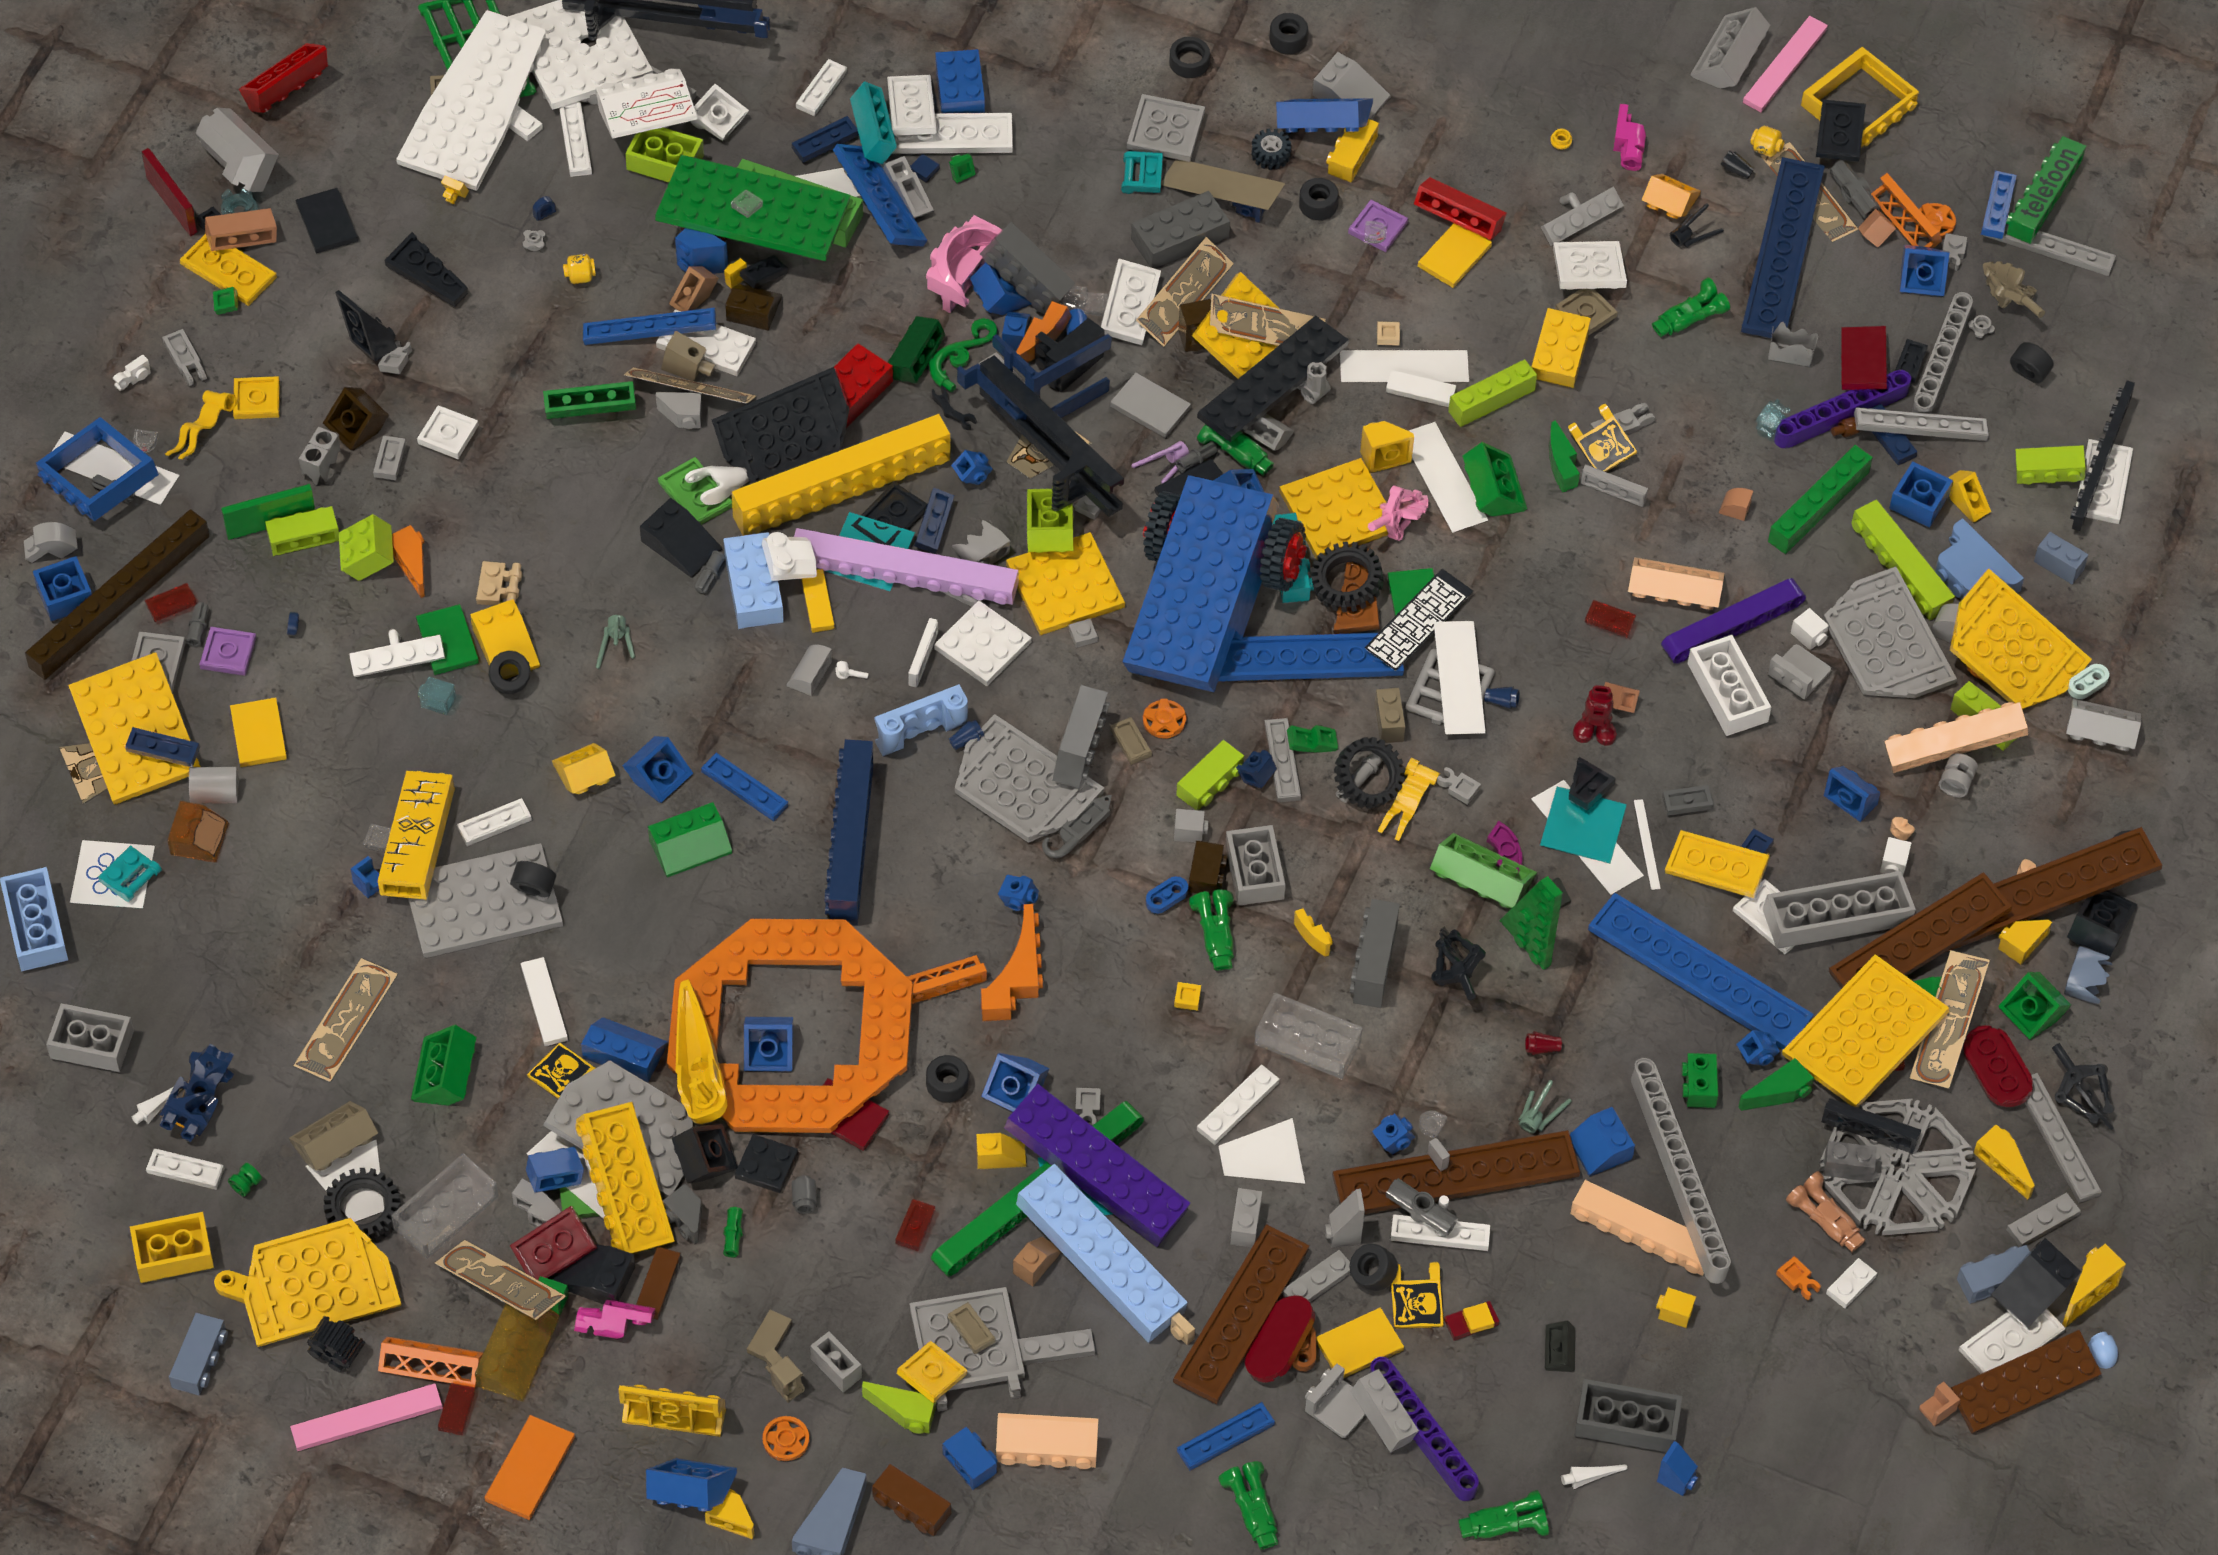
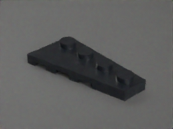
[384,232,468,307]

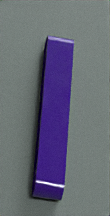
[1774,370,1911,449]
[1661,578,1806,664]
[1370,1357,1479,1501]

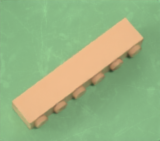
[1884,702,2028,773]
[1570,1180,1704,1276]

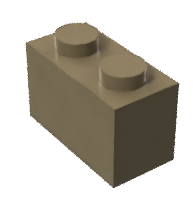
[1375,688,1405,743]

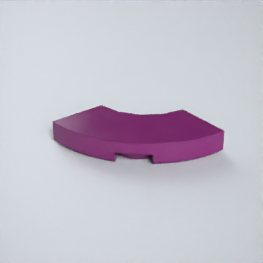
[1486,821,1522,877]

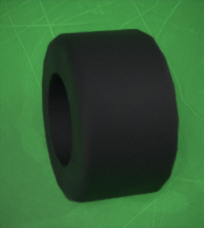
[1269,13,1308,54]
[1299,178,1339,220]
[2010,342,2054,383]
[488,651,531,694]
[510,861,557,898]
[926,1055,969,1103]
[1349,1243,1398,1291]

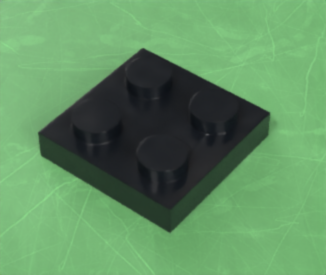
[735,1134,798,1193]

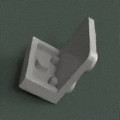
[1768,644,1831,700]
[1305,1364,1366,1438]

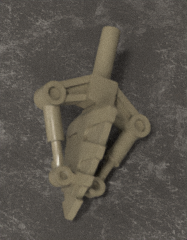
[1983,261,2045,318]

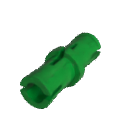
[723,1207,743,1258]

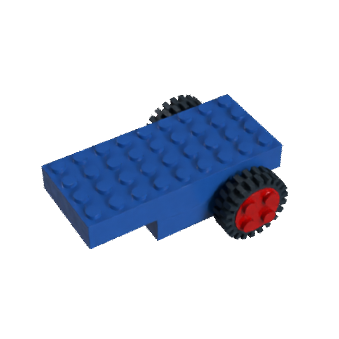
[1123,475,1306,692]

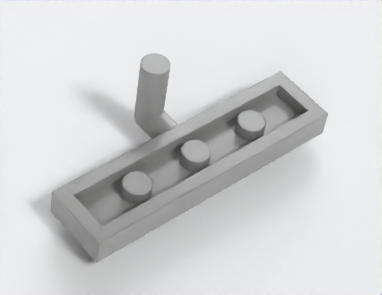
[1541,187,1624,246]

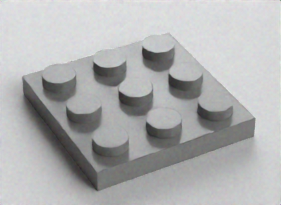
[1127,94,1205,162]

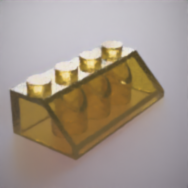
[475,1303,560,1401]

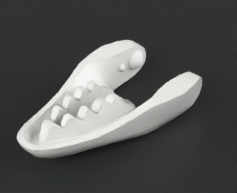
[685,466,749,505]

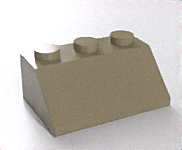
[289,1101,378,1171]

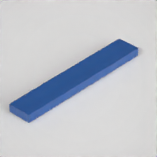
[583,308,716,345]

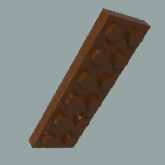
[1950,1330,2102,1434]

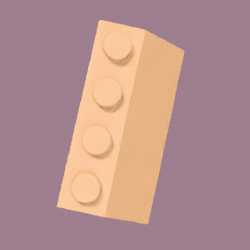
[1628,557,1724,610]
[996,1413,1098,1469]

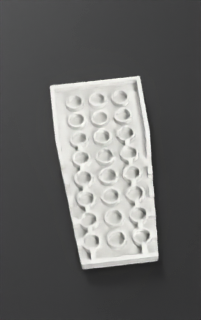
[396,10,546,191]

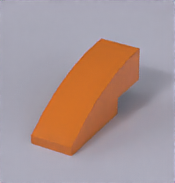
[1016,301,1071,363]

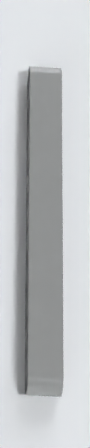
[1631,1058,1731,1284]

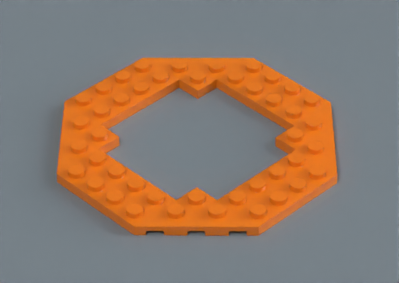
[667,919,913,1133]

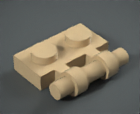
[476,561,522,605]

